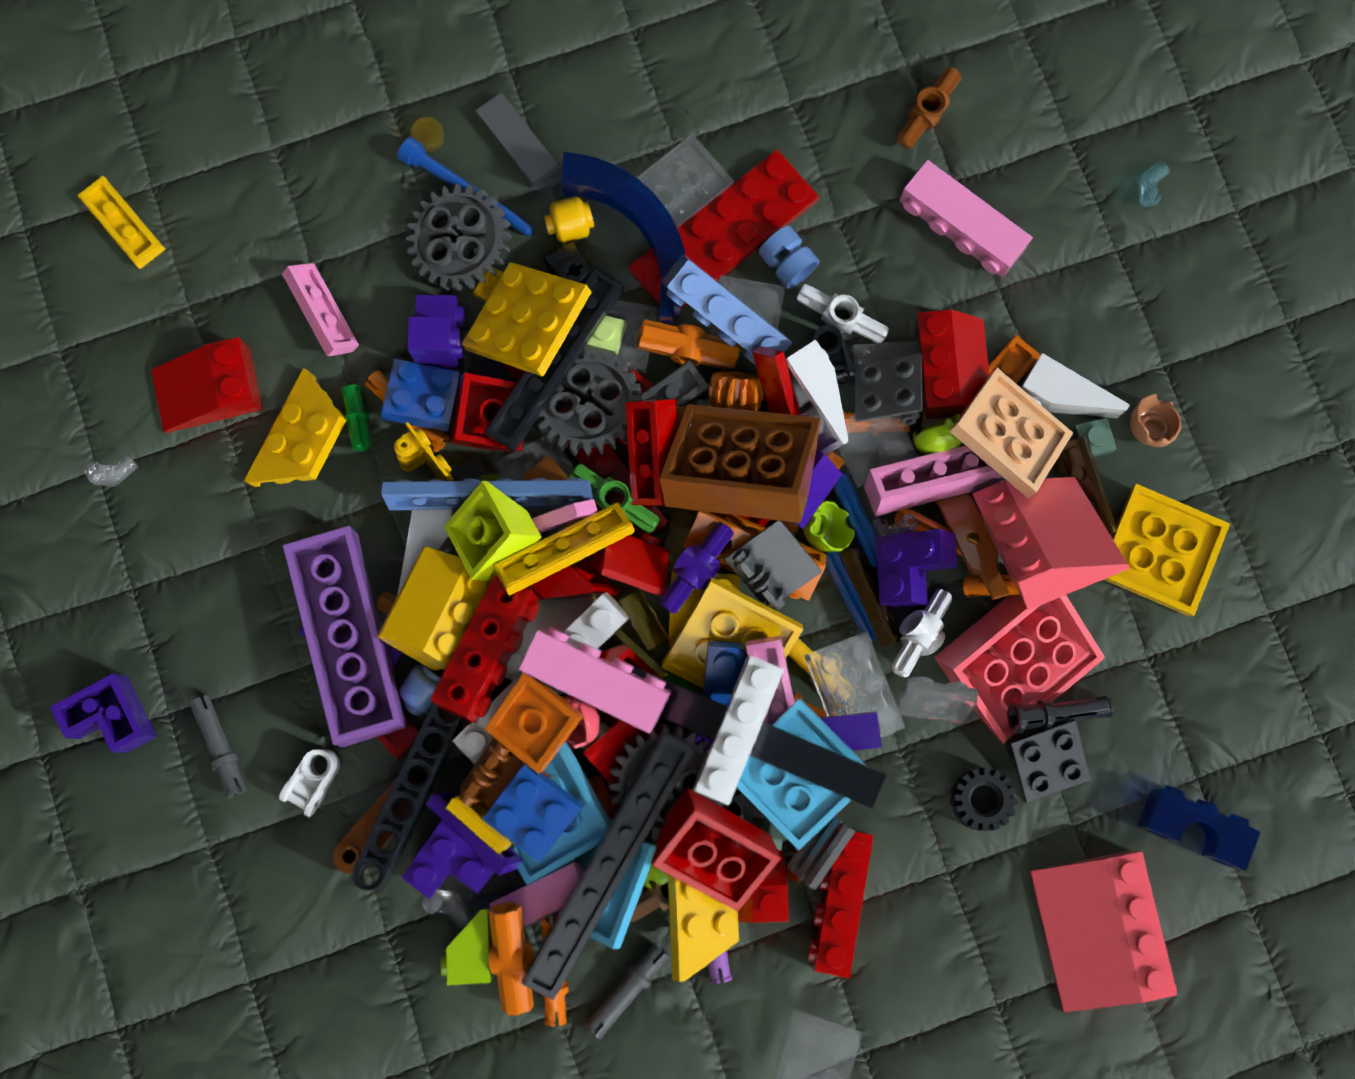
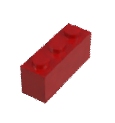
[625,399,677,505]

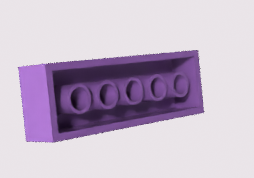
[283,526,409,747]

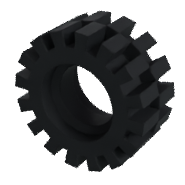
[950,768,1018,831]

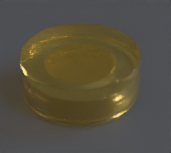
[411,117,445,152]

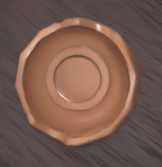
[1130,394,1182,448]

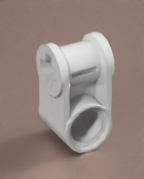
[279,749,340,817]

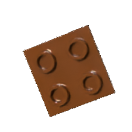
[459,738,551,812]

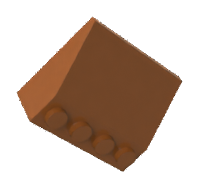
[660,404,821,523]

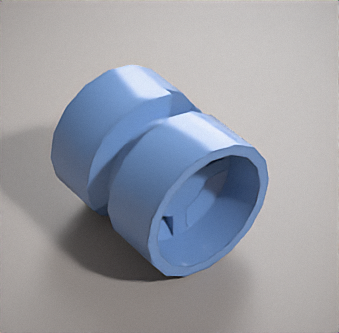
[758,225,820,289]

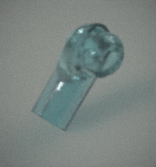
[1137,161,1170,207]

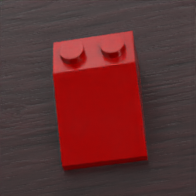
[151,337,263,433]

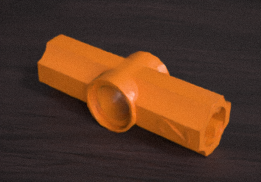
[636,319,740,371]
[488,902,534,1016]

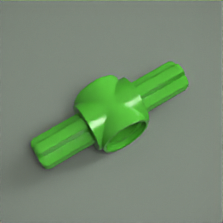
[570,464,660,534]

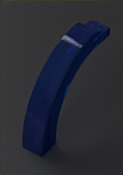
[561,152,686,326]

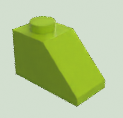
[441,907,494,985]

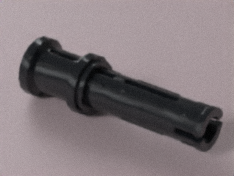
[1007,695,1114,734]

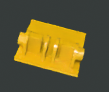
[394,422,453,482]

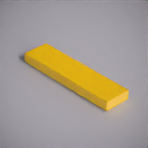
[493,502,635,596]

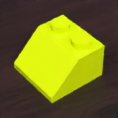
[444,481,541,581]

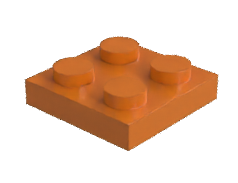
[485,672,584,774]

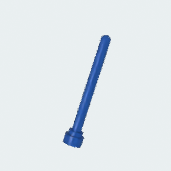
[397,137,534,236]

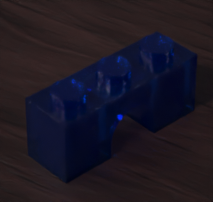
[1137,785,1261,871]

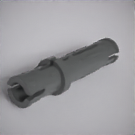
[188,695,248,798]
[584,942,671,1040]

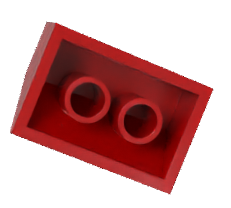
[917,310,989,419]
[651,788,781,911]

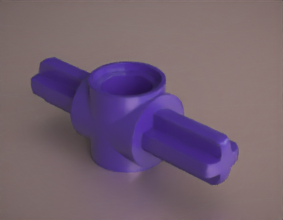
[660,521,734,614]

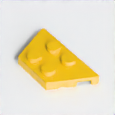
[244,368,346,487]
[668,874,739,982]

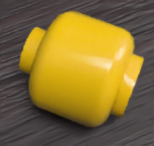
[544,196,594,243]

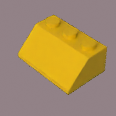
[377,546,491,671]

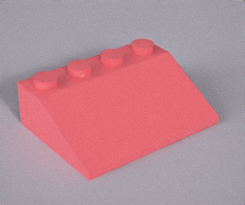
[972,477,1129,610]
[934,595,1105,743]
[1029,850,1178,1012]

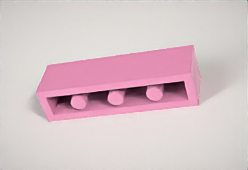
[900,160,1033,278]
[864,445,1004,516]
[519,627,671,733]

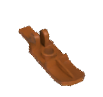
[934,493,1009,600]

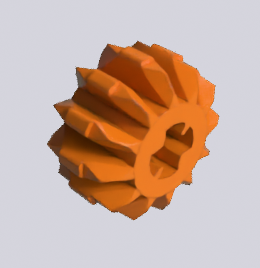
[708,371,764,411]

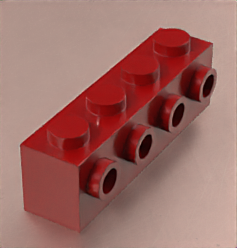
[430,574,539,725]
[807,828,874,979]

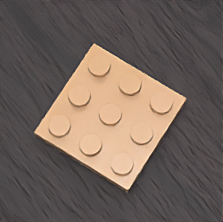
[950,368,1073,499]

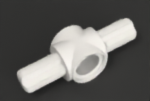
[797,284,889,344]
[892,589,952,678]

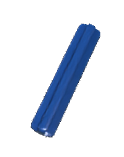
[833,473,878,567]
[825,552,877,643]

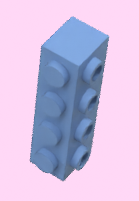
[662,254,792,364]

